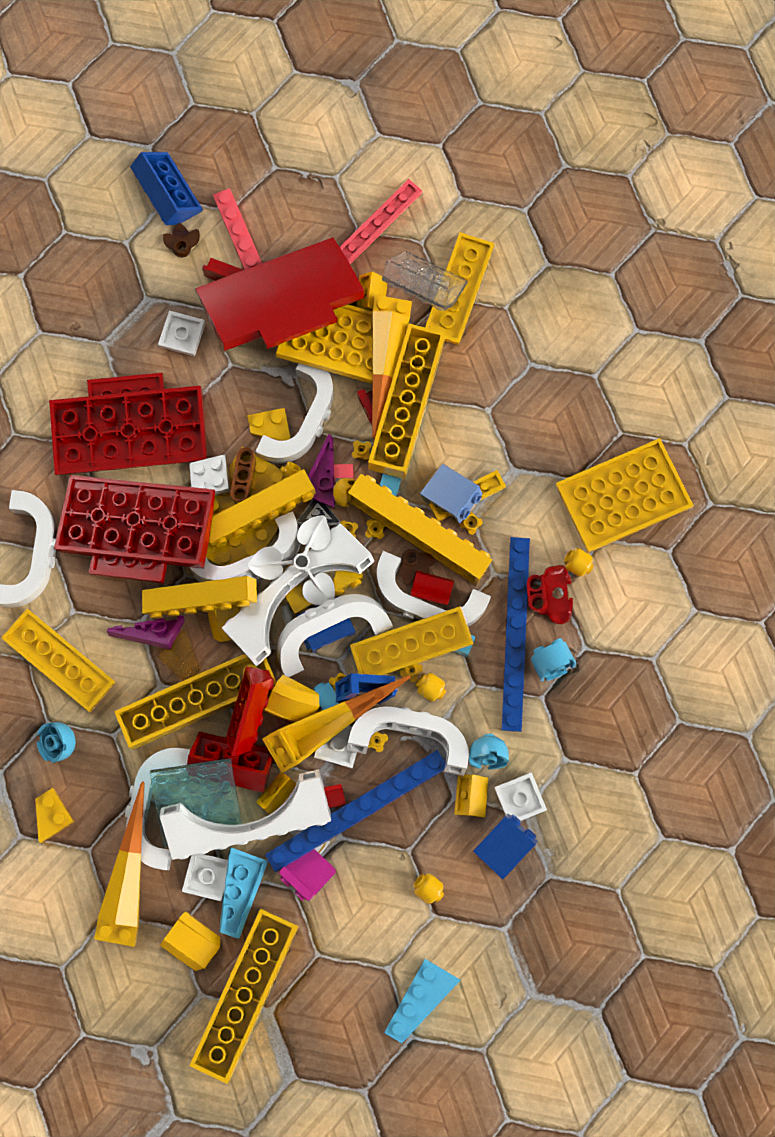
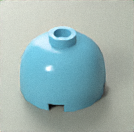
[37,722,76,763]
[469,734,509,770]

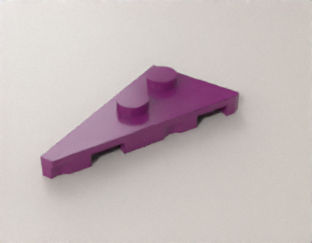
[308,434,335,509]
[107,616,185,649]

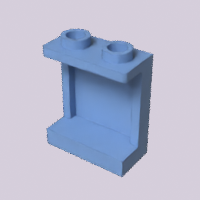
[420,464,482,523]

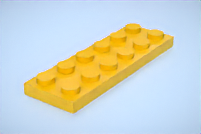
[425,232,495,345]
[350,606,474,675]
[1,608,116,713]

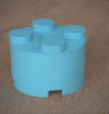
[530,638,577,682]

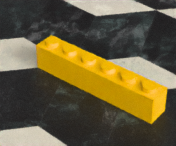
[209,469,316,547]
[142,576,257,618]

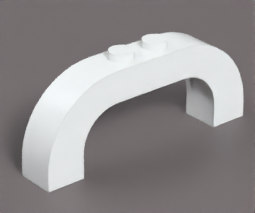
[255,363,333,464]
[0,490,57,608]
[190,512,301,582]
[377,551,491,626]
[276,594,393,677]
[346,706,469,776]
[125,748,190,871]

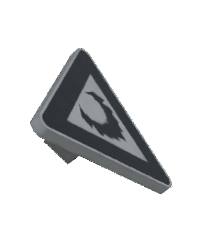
[297,500,340,525]

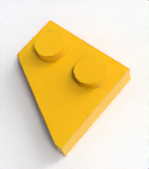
[247,408,291,441]
[35,788,75,843]

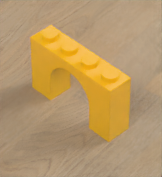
[283,565,364,617]

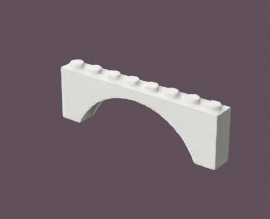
[222,523,374,666]
[160,769,331,860]

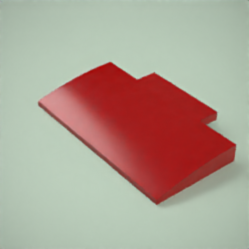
[195,237,364,351]
[49,373,207,476]
[54,475,215,583]

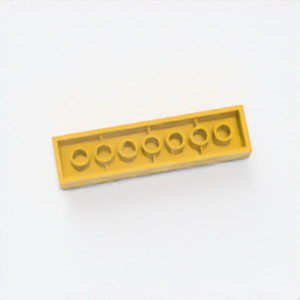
[368,324,445,479]
[348,474,492,586]
[114,654,277,750]
[189,909,299,1084]

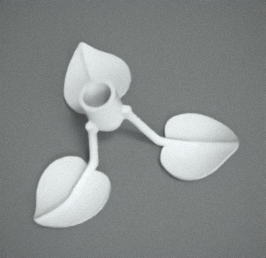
[248,516,335,606]

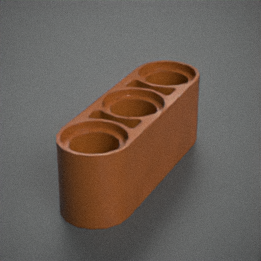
[230,447,256,504]

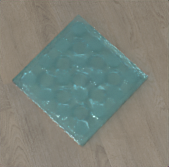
[150,758,242,847]

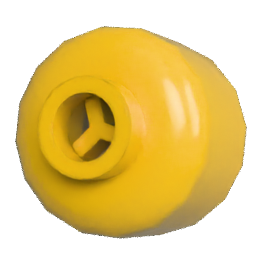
[563,548,594,577]
[416,672,446,702]
[413,873,444,904]

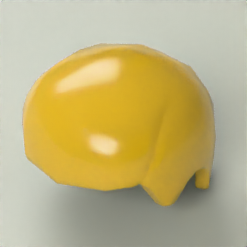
[333,478,355,507]

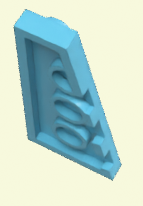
[219,847,268,939]
[384,959,460,1043]

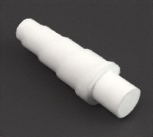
[281,605,293,627]

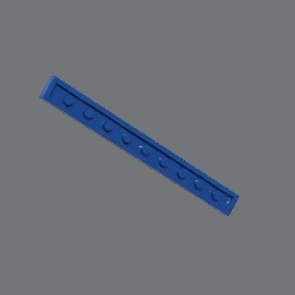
[501,537,530,732]
[265,750,446,873]

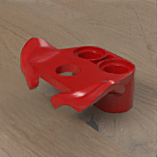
[526,565,573,624]

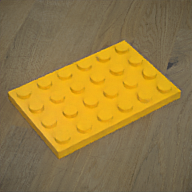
[276,304,373,384]
[555,438,694,553]
[206,447,292,566]

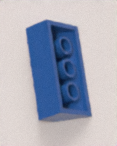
[130,152,203,225]

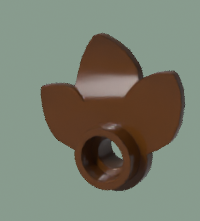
[163,223,200,258]
[400,549,436,585]

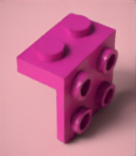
[279,849,336,901]

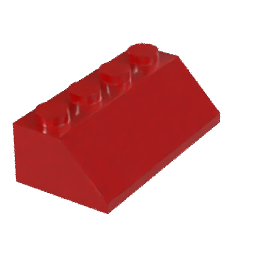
[226,666,274,757]
[186,731,273,793]

